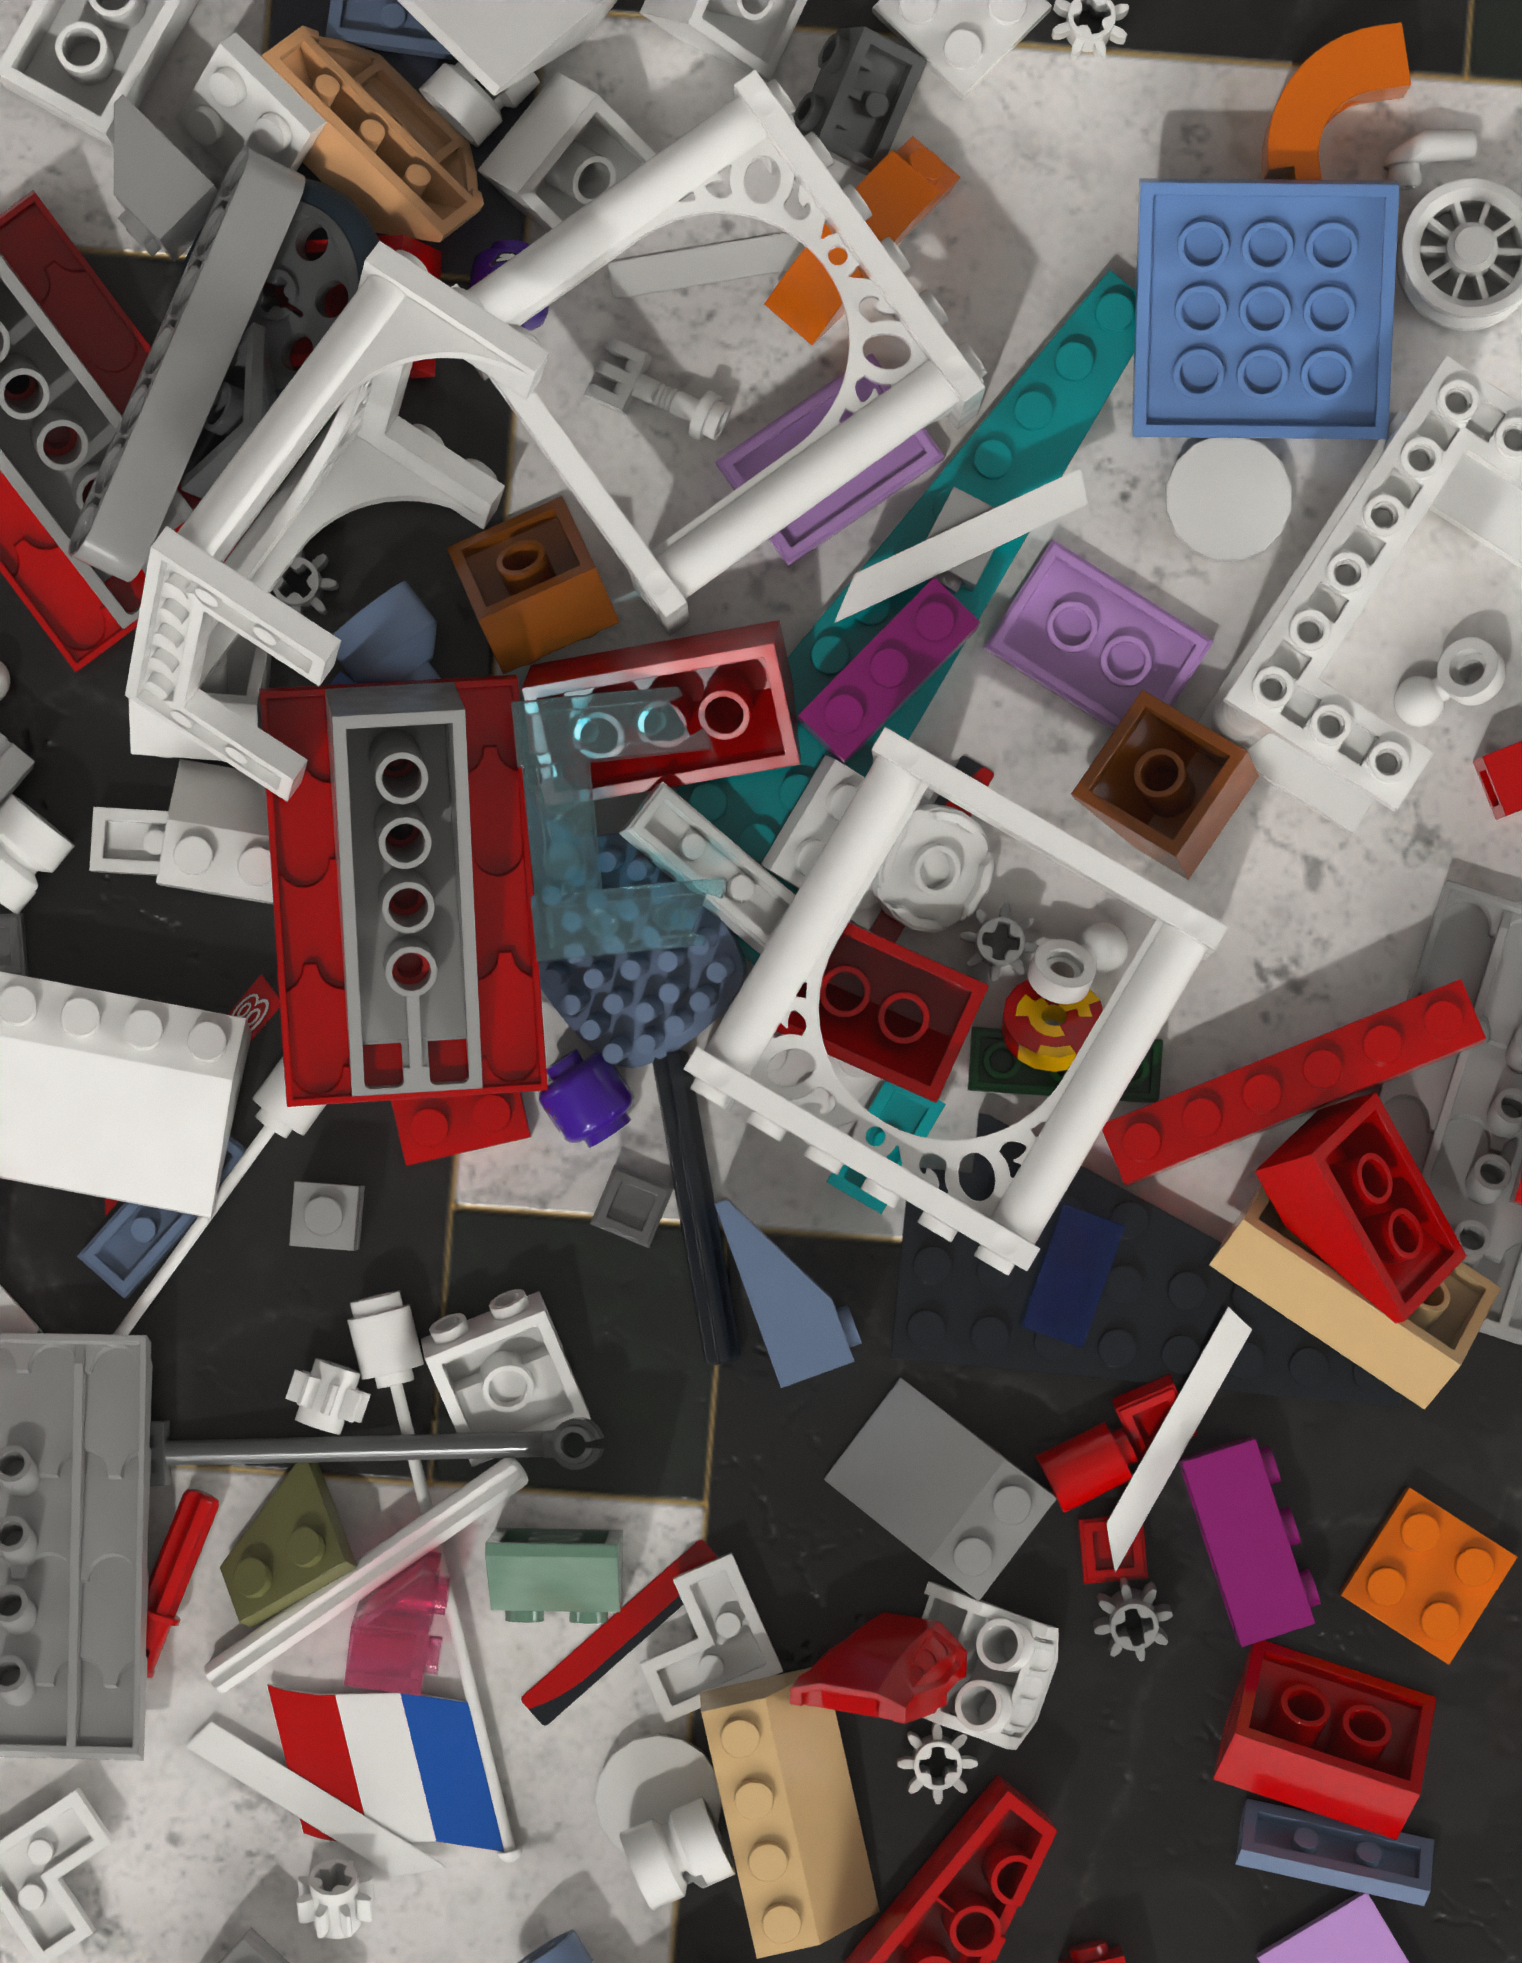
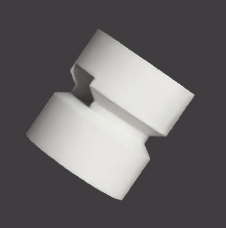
[419,62,540,147]
[0,793,75,914]
[619,1796,736,1911]

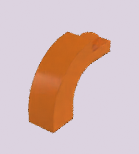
[1261,22,1411,180]
[764,136,961,345]

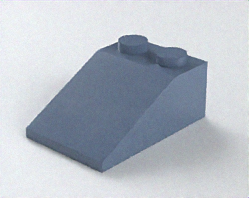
[715,1198,862,1388]

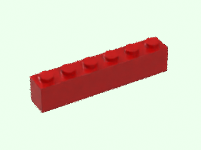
[1102,979,1486,1187]

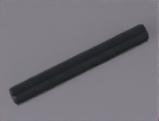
[652,1050,741,1365]

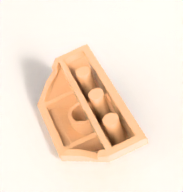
[261,25,484,243]

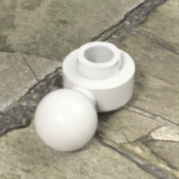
[1394,637,1506,727]
[1028,922,1129,1004]

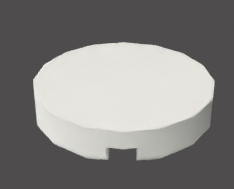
[1165,438,1292,562]
[871,803,994,933]
[594,1733,722,1853]

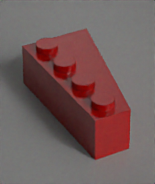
[844,1774,1058,1963]

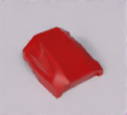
[790,1612,968,1724]

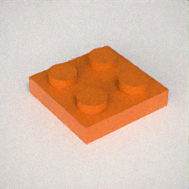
[1338,1486,1517,1665]

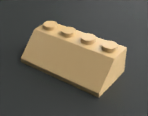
[1209,1183,1501,1410]
[700,1667,880,1959]

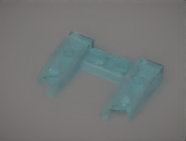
[511,687,726,962]

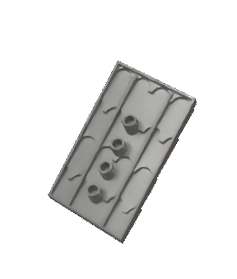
[1378,880,1522,1345]
[0,1333,153,1761]

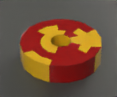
[1001,979,1103,1072]

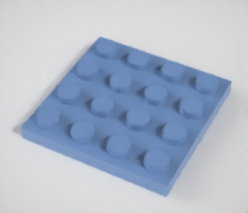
[1132,178,1400,439]

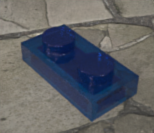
[1020,1204,1125,1348]

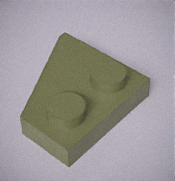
[220,1462,357,1628]

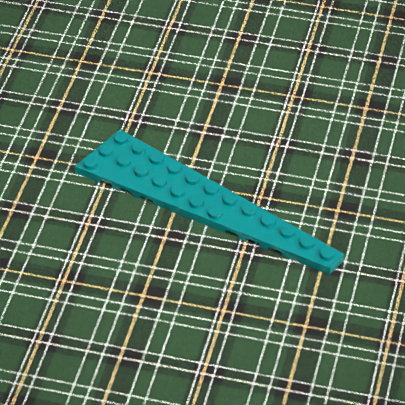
[676,270,1136,965]

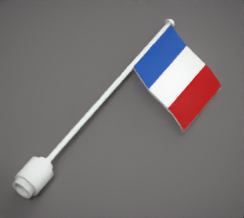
[267,1290,522,1863]

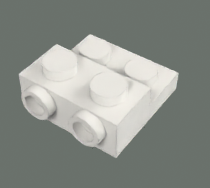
[421,1289,591,1467]

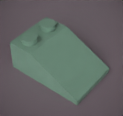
[485,1528,623,1624]

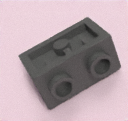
[794,26,927,176]

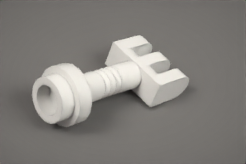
[584,337,731,441]

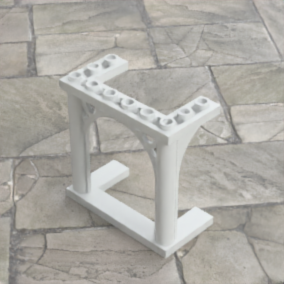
[451,70,987,637]
[125,241,550,802]
[1197,355,1522,834]
[684,727,1229,1276]

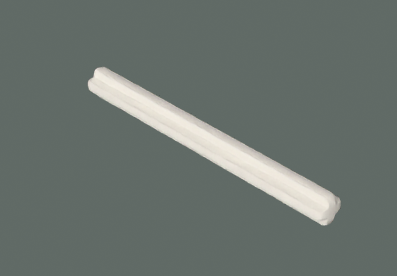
[204,1458,529,1693]

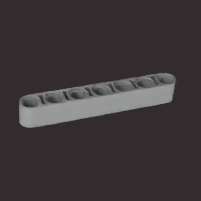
[68,147,305,582]

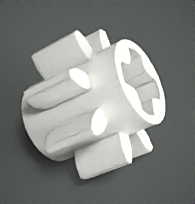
[1051,0,1129,63]
[285,1358,371,1435]
[897,1722,978,1804]
[296,1859,375,1939]

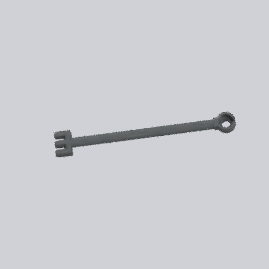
[150,1417,605,1486]

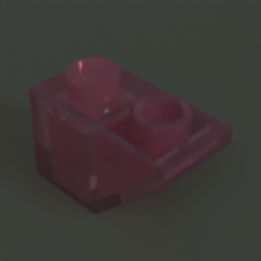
[344,1551,451,1696]

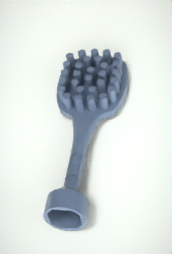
[333,581,746,1068]

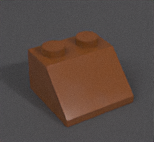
[446,496,620,675]
[1071,690,1259,880]

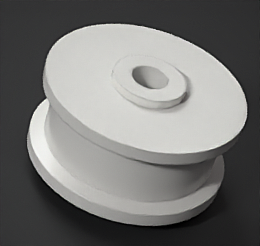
[1396,178,1522,331]

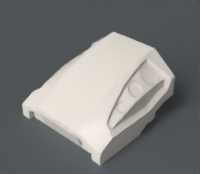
[922,1581,1059,1750]

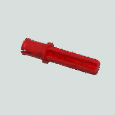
[146,1489,219,1678]

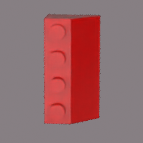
[522,620,801,808]

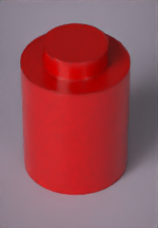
[1036,1422,1139,1513]

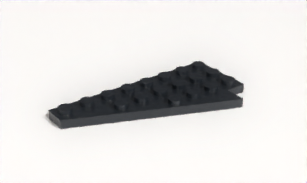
[890,1113,1402,1408]

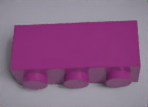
[797,577,980,765]
[1178,1435,1321,1647]

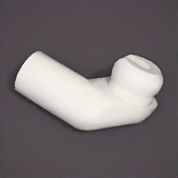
[1383,129,1477,190]

